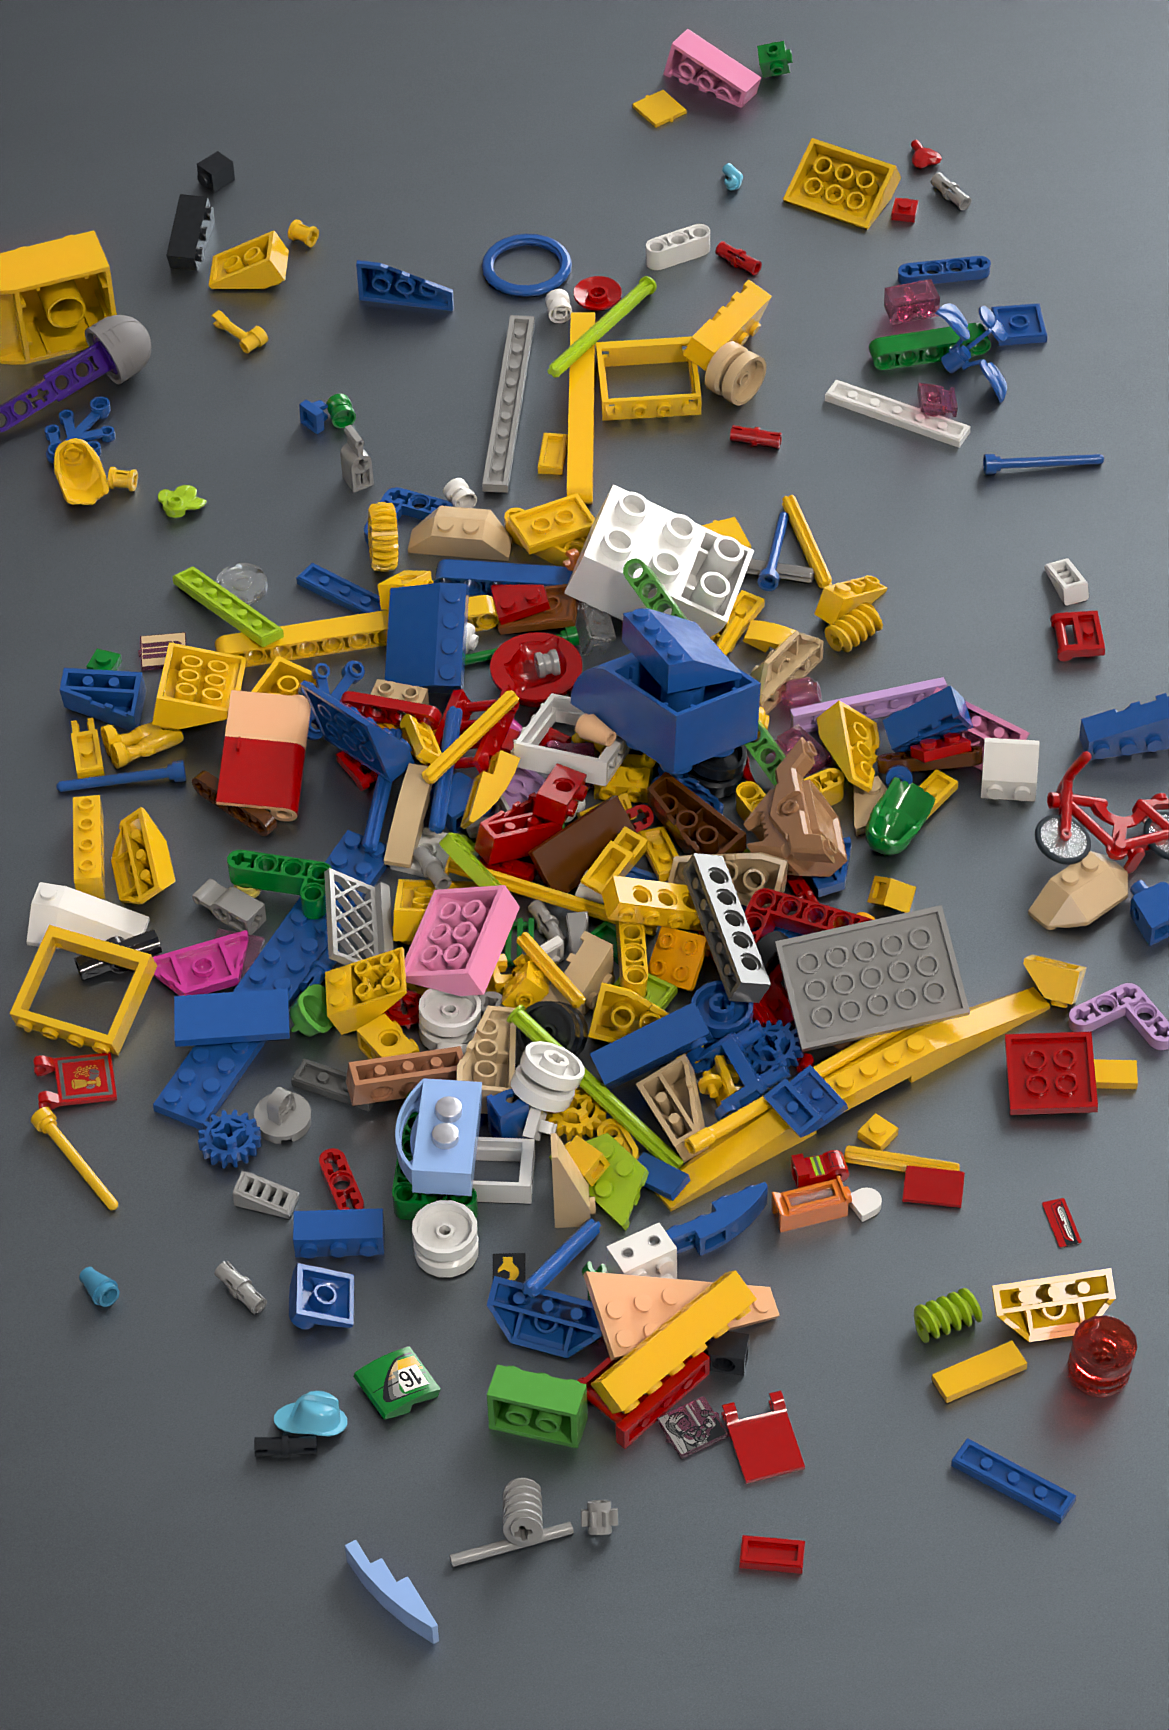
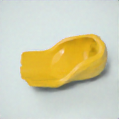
[54,438,109,505]

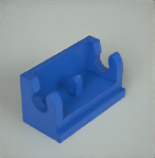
[486,1089,530,1139]

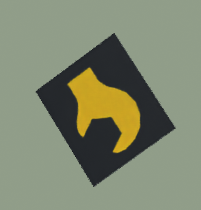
[493,1253,525,1283]

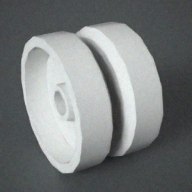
[419,988,481,1050]
[511,1041,585,1113]
[412,1200,479,1277]

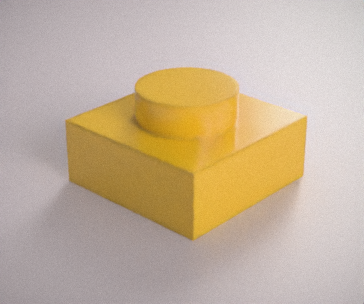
[857,1113,899,1151]

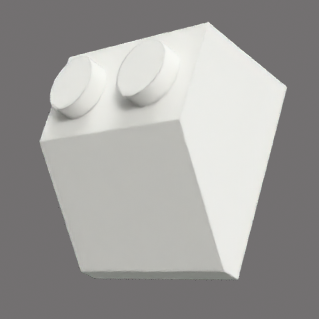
[981,738,1039,801]

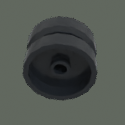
[684,745,747,798]
[516,1001,588,1057]

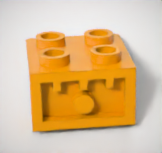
[648,926,712,991]

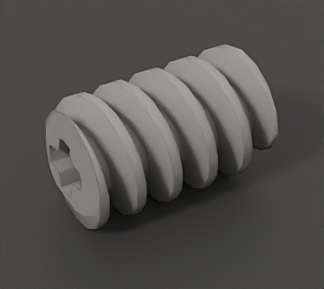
[503,1478,543,1547]

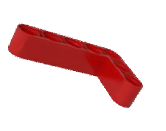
[745,888,873,944]

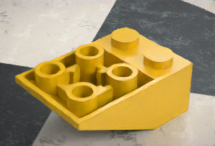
[325,947,407,1035]

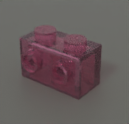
[884,279,940,325]

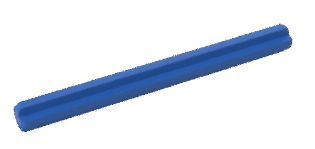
[429,706,463,834]
[362,728,403,853]

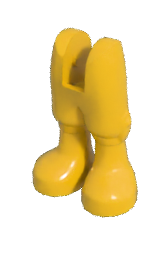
[101,722,183,769]

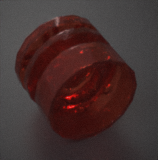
[1067,1315,1138,1397]

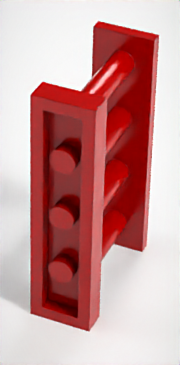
[422,684,520,774]
[577,1352,710,1449]

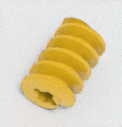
[824,602,883,652]

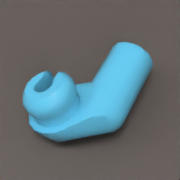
[722,163,743,191]

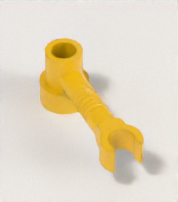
[211,310,269,354]

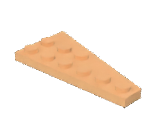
[583,1271,779,1361]

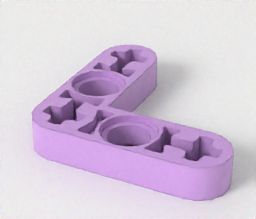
[1068,983,1169,1050]

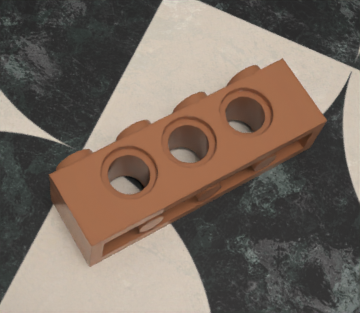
[346,1046,464,1106]

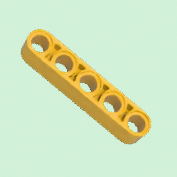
[615,877,648,998]

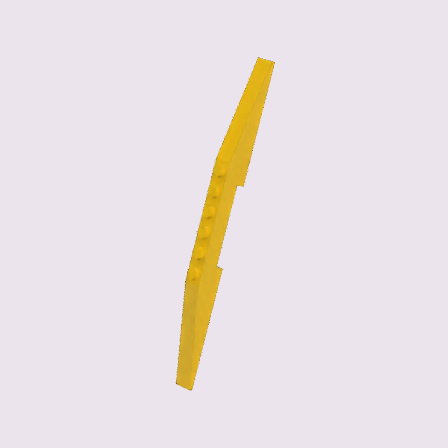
[655,987,1051,1212]

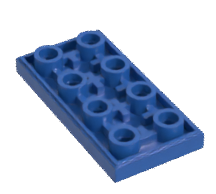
[174,988,290,1047]

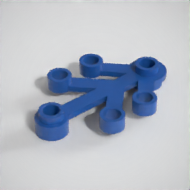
[45,396,116,464]
[298,661,365,740]

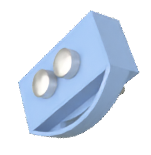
[395,1078,482,1196]

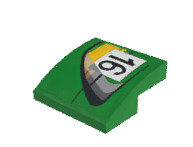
[353,1346,441,1420]

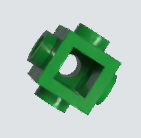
[757,41,793,78]

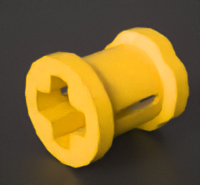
[287,219,319,247]
[107,467,138,491]

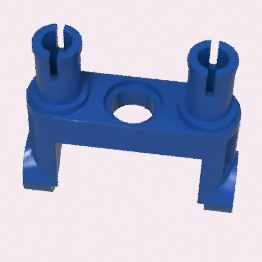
[686,1020,791,1121]

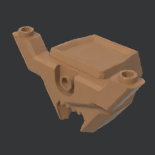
[743,737,848,877]

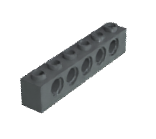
[682,853,771,1003]

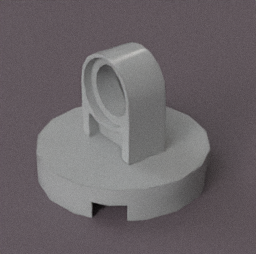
[254,1087,311,1144]

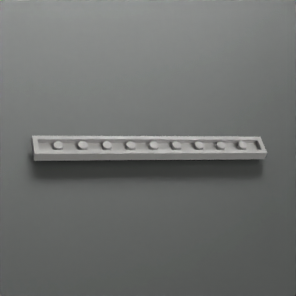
[482,315,535,493]

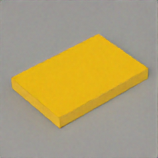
[508,493,595,555]

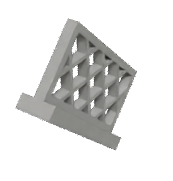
[324,868,394,965]

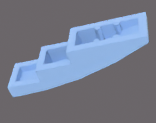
[345,1540,439,1644]

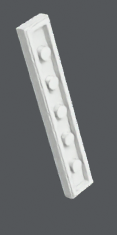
[825,380,971,448]

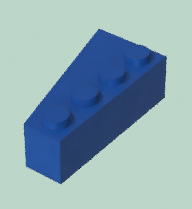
[1079,693,1169,760]

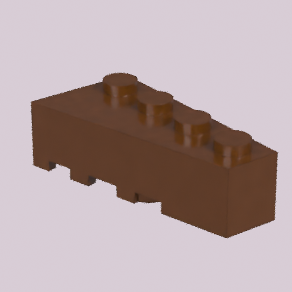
[647,772,747,855]

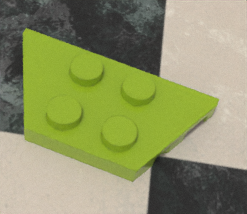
[549,1133,649,1231]

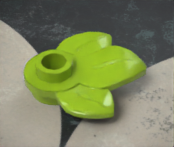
[158,485,207,518]

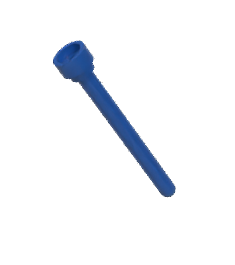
[983,454,1104,475]
[757,512,789,591]
[56,760,186,792]

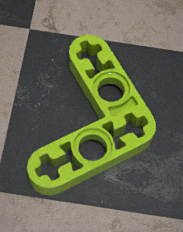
[439,832,502,887]

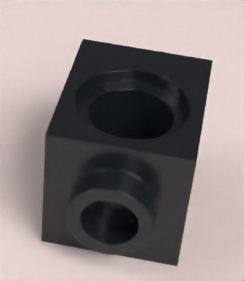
[704,1331,749,1376]

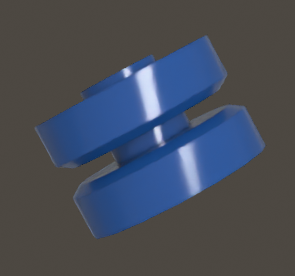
[691,981,753,1048]

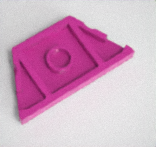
[153,930,249,996]

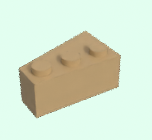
[542,931,615,1016]
[636,1054,709,1163]

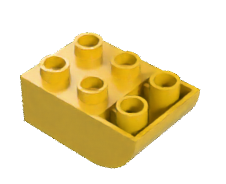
[0,230,117,365]

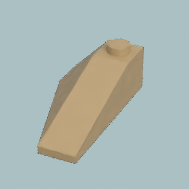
[456,1005,516,1114]
[550,1133,596,1228]

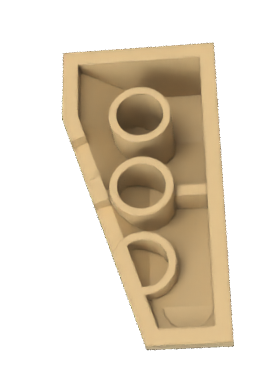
[668,852,788,908]

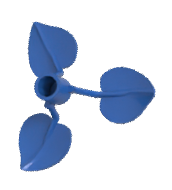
[935,303,1007,403]

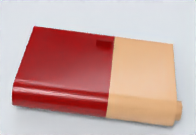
[216,690,311,821]

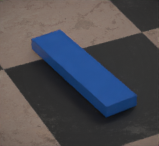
[296,563,383,614]
[951,1438,1076,1524]

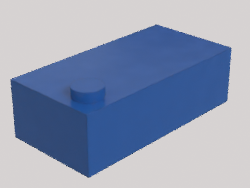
[590,1002,713,1090]

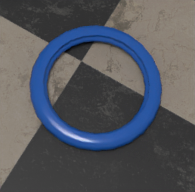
[481,234,572,297]

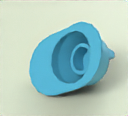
[274,1391,347,1436]

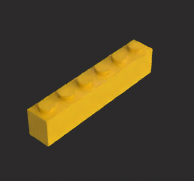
[591,1270,757,1414]

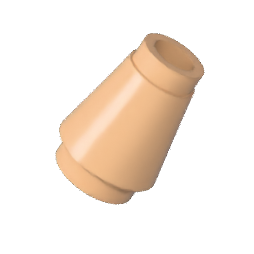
[575,713,616,747]

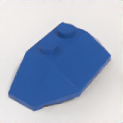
[487,1276,603,1358]

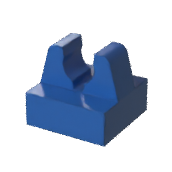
[299,399,328,434]

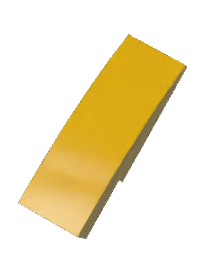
[460,750,520,829]
[581,826,648,895]

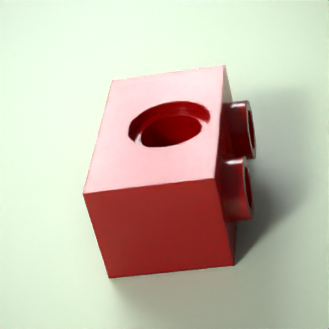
[532,763,588,826]

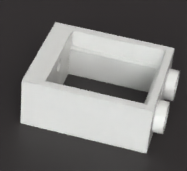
[473,1137,535,1204]

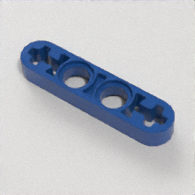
[898,256,991,287]

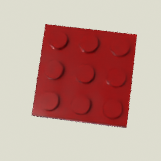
[1005,1031,1098,1115]

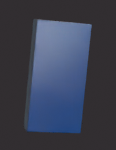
[637,1152,691,1201]

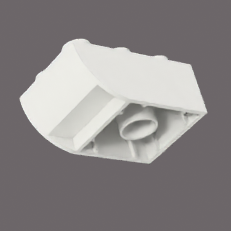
[564,484,754,637]

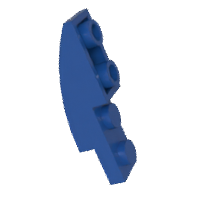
[666,1182,768,1256]

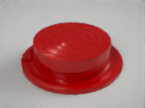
[490,632,583,707]

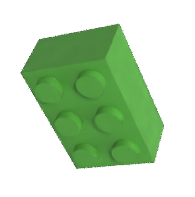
[487,1365,588,1449]

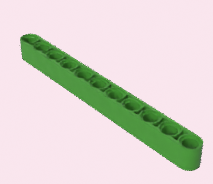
[623,558,786,786]

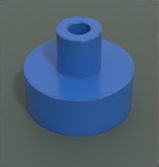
[885,765,913,787]

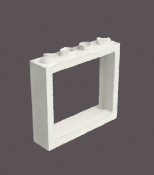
[511,693,632,787]

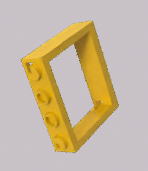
[596,336,701,421]
[9,925,157,1056]

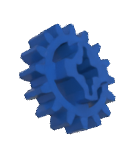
[745,1020,804,1074]
[198,1109,261,1168]

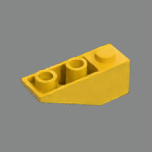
[814,575,888,625]

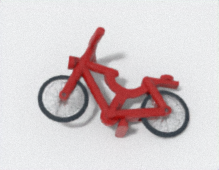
[1035,751,1169,873]

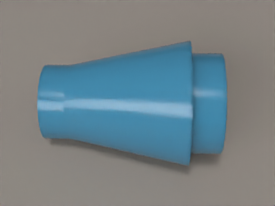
[79,1267,120,1307]

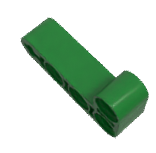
[227,850,332,919]

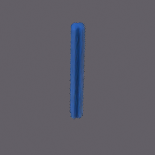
[522,1218,601,1298]

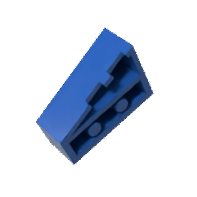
[882,685,974,752]

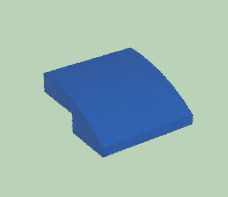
[763,1065,848,1138]

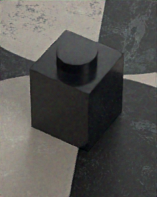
[197,151,235,192]

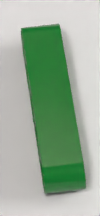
[868,323,991,370]

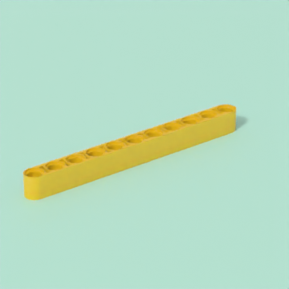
[567,312,595,505]
[214,595,499,667]

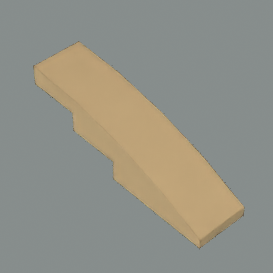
[384,763,432,868]

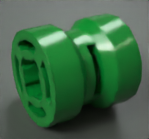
[326,393,356,428]

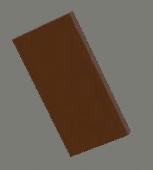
[528,795,637,893]

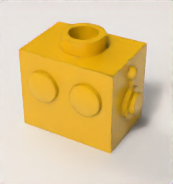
[501,961,550,1011]

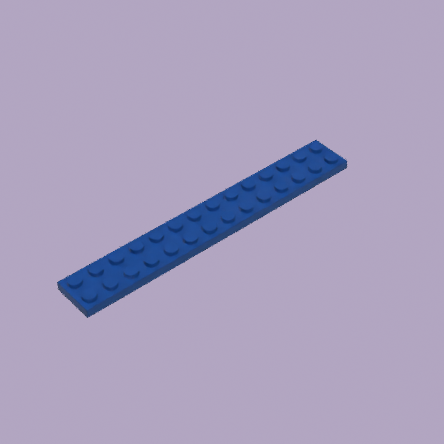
[153,830,389,1130]

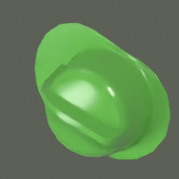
[289,984,333,1037]

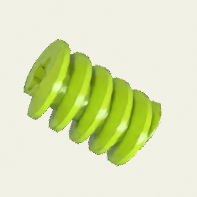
[914,1288,982,1343]

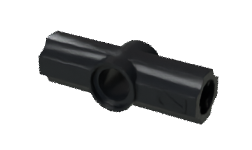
[74,930,162,980]

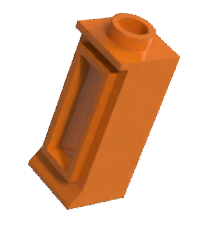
[771,1176,852,1233]

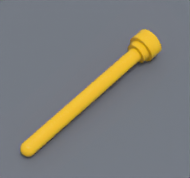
[31,1107,118,1210]

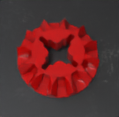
[383,990,422,1029]

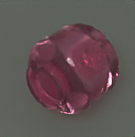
[781,677,822,709]

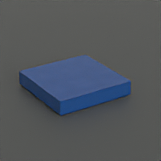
[991,303,1047,346]

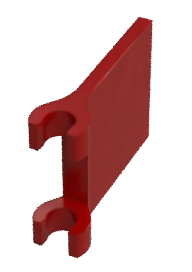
[721,1390,805,1484]

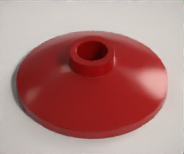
[574,276,622,310]

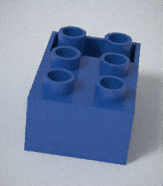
[570,653,761,774]

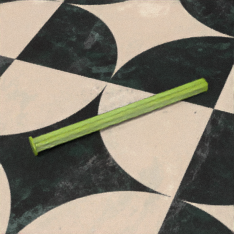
[547,276,657,378]
[507,1005,684,1169]

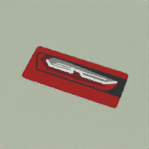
[1042,1198,1082,1247]

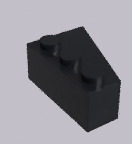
[166,194,215,271]

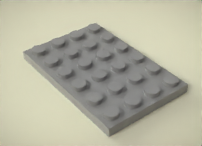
[775,905,970,1052]

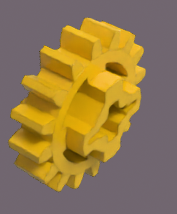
[544,1086,607,1141]

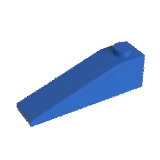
[356,260,454,311]

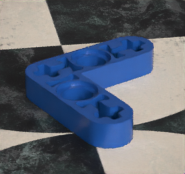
[364,487,453,543]

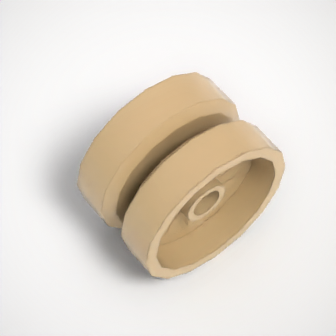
[705,341,766,406]

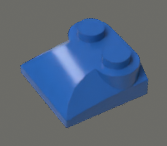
[289,1263,354,1329]

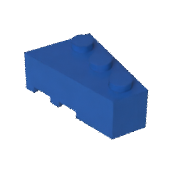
[59,668,146,731]

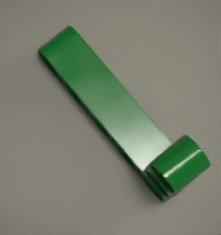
[392,1090,478,1221]

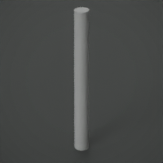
[449,1522,574,1567]

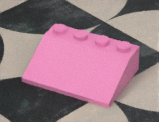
[405,885,520,996]

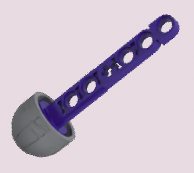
[0,315,151,432]

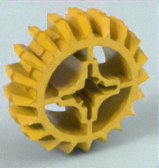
[368,502,399,572]

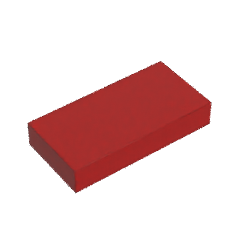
[739,1535,805,1574]

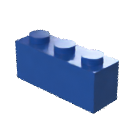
[293,1208,385,1259]

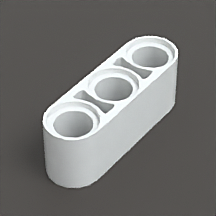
[646,224,710,270]

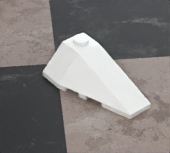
[26,882,150,949]

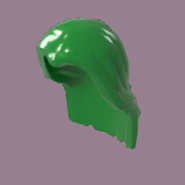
[865,777,936,856]

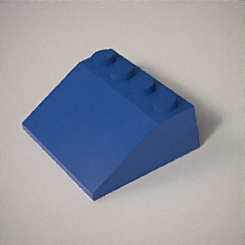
[385,583,469,694]
[622,608,742,694]
[300,680,415,782]

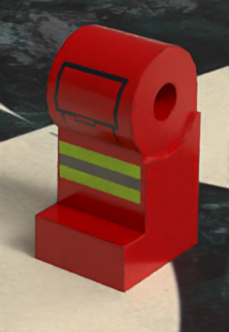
[791,1150,850,1189]

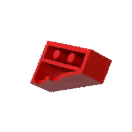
[474,792,563,865]

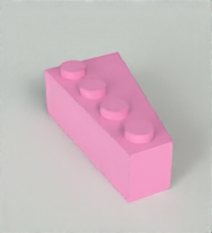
[663,29,761,108]

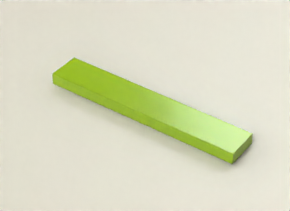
[172,566,284,647]

